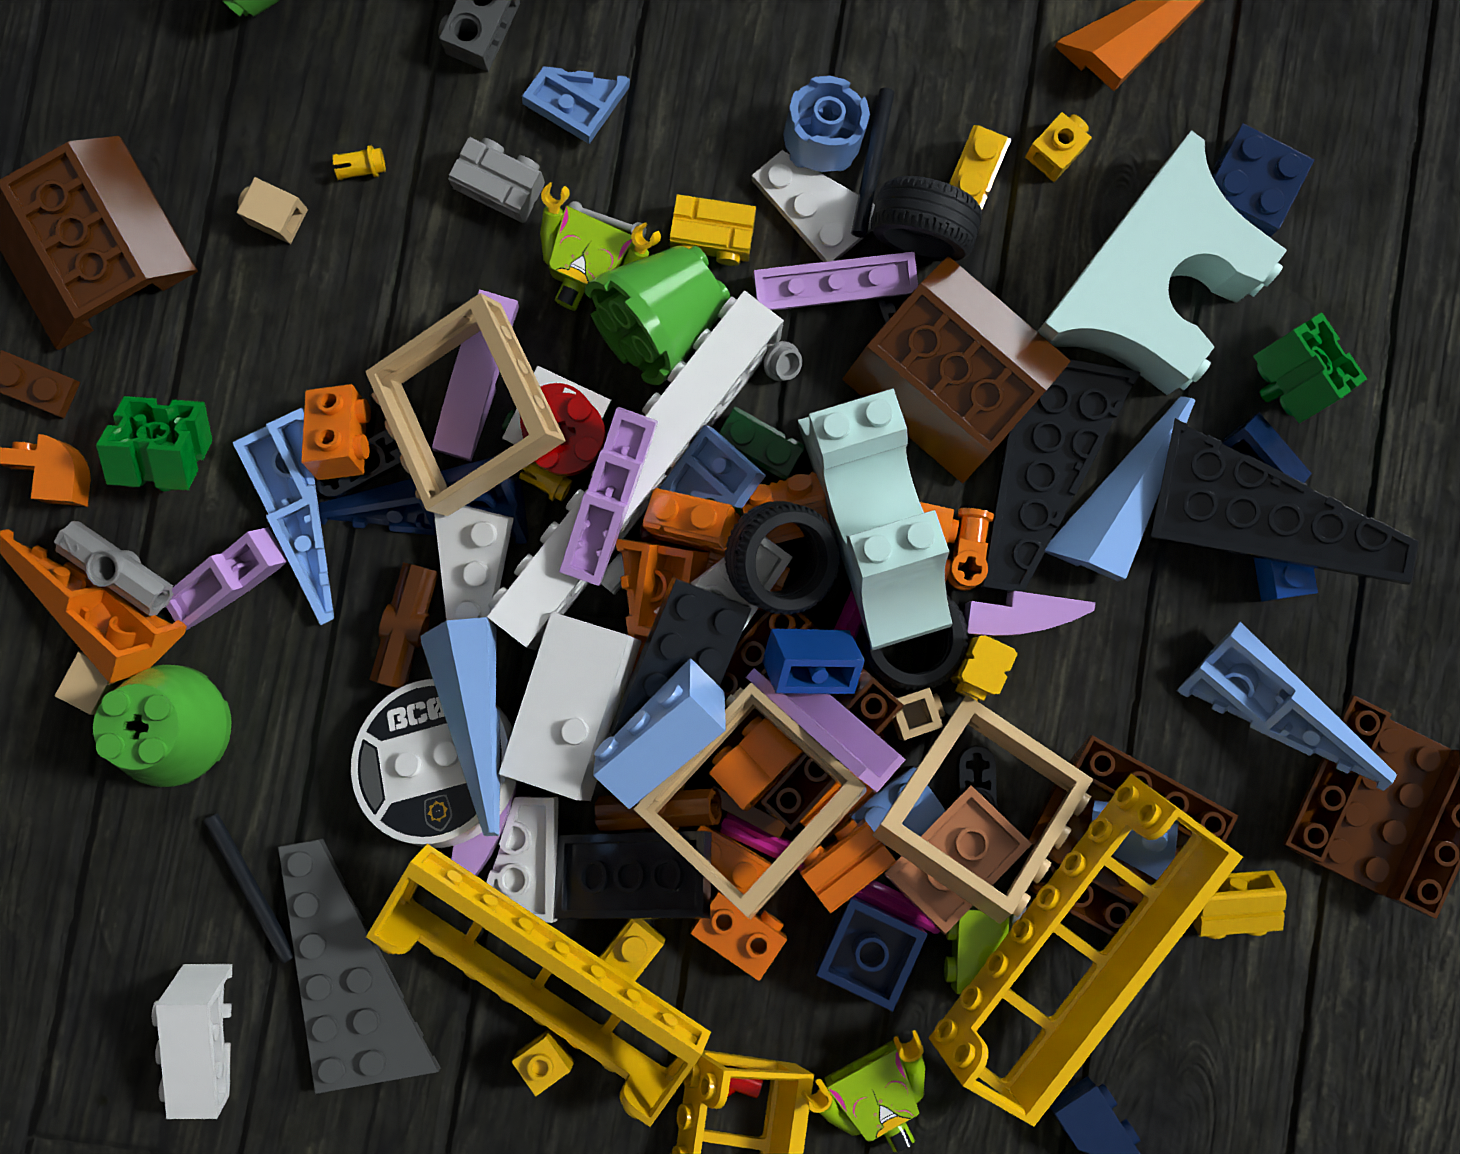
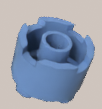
[783,76,870,172]

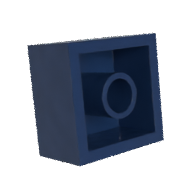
[1211,123,1314,237]
[814,896,927,1011]

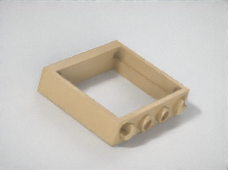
[365,293,566,516]
[634,683,866,920]
[872,695,1093,924]

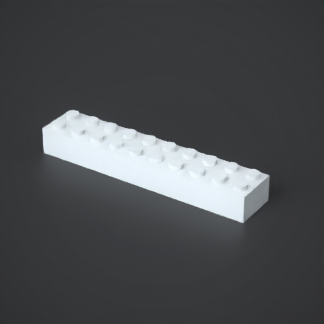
[487,290,784,650]

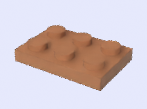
[884,785,1032,935]

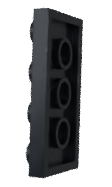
[609,576,752,736]
[554,831,712,919]

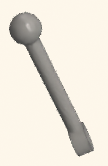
[568,201,647,237]

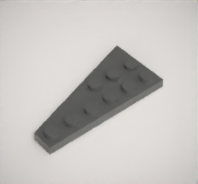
[278,839,441,1094]

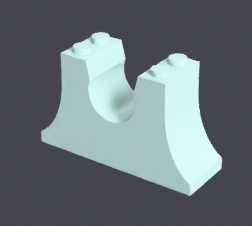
[1037,130,1287,395]
[798,388,952,651]

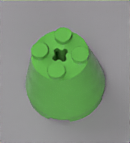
[585,246,731,385]
[93,665,231,787]

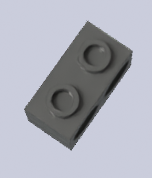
[438,0,520,72]

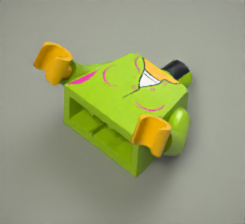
[540,182,661,311]
[801,1030,925,1152]

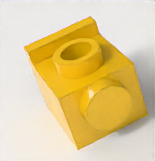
[1025,112,1092,182]

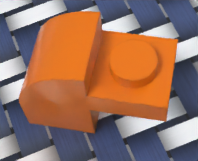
[0,434,90,507]

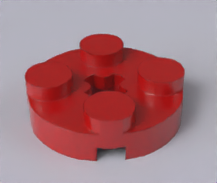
[522,393,606,476]

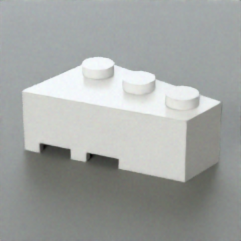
[152,964,232,1119]

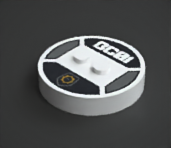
[351,679,517,848]

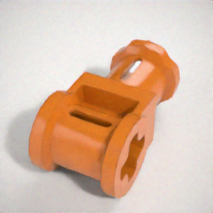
[947,508,994,591]

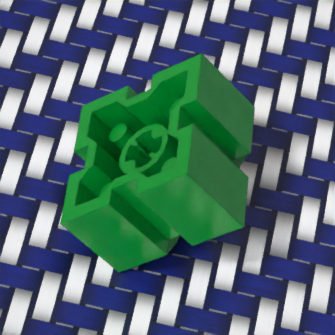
[1253,312,1367,424]
[96,396,213,492]

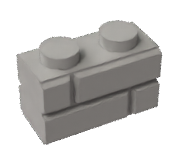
[448,137,545,223]

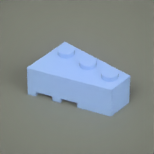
[593,658,726,809]

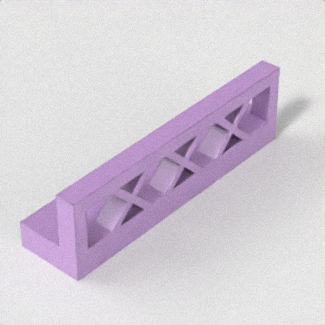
[752,252,918,311]
[746,668,906,793]

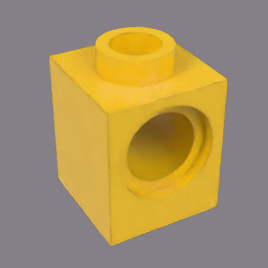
[512,1029,575,1097]

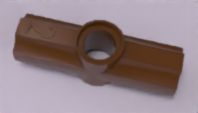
[370,562,439,688]
[595,789,722,833]

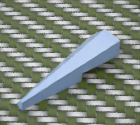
[232,408,334,625]
[421,617,500,836]

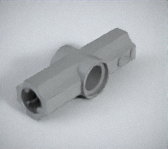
[54,521,174,616]

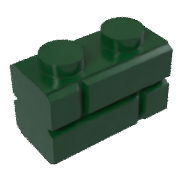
[719,406,806,483]

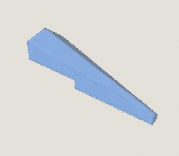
[1045,396,1195,581]
[1177,622,1397,791]

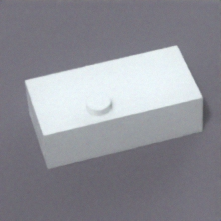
[499,612,642,801]

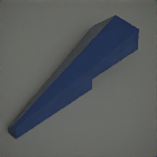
[318,456,529,544]

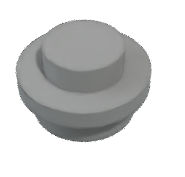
[764,341,802,381]

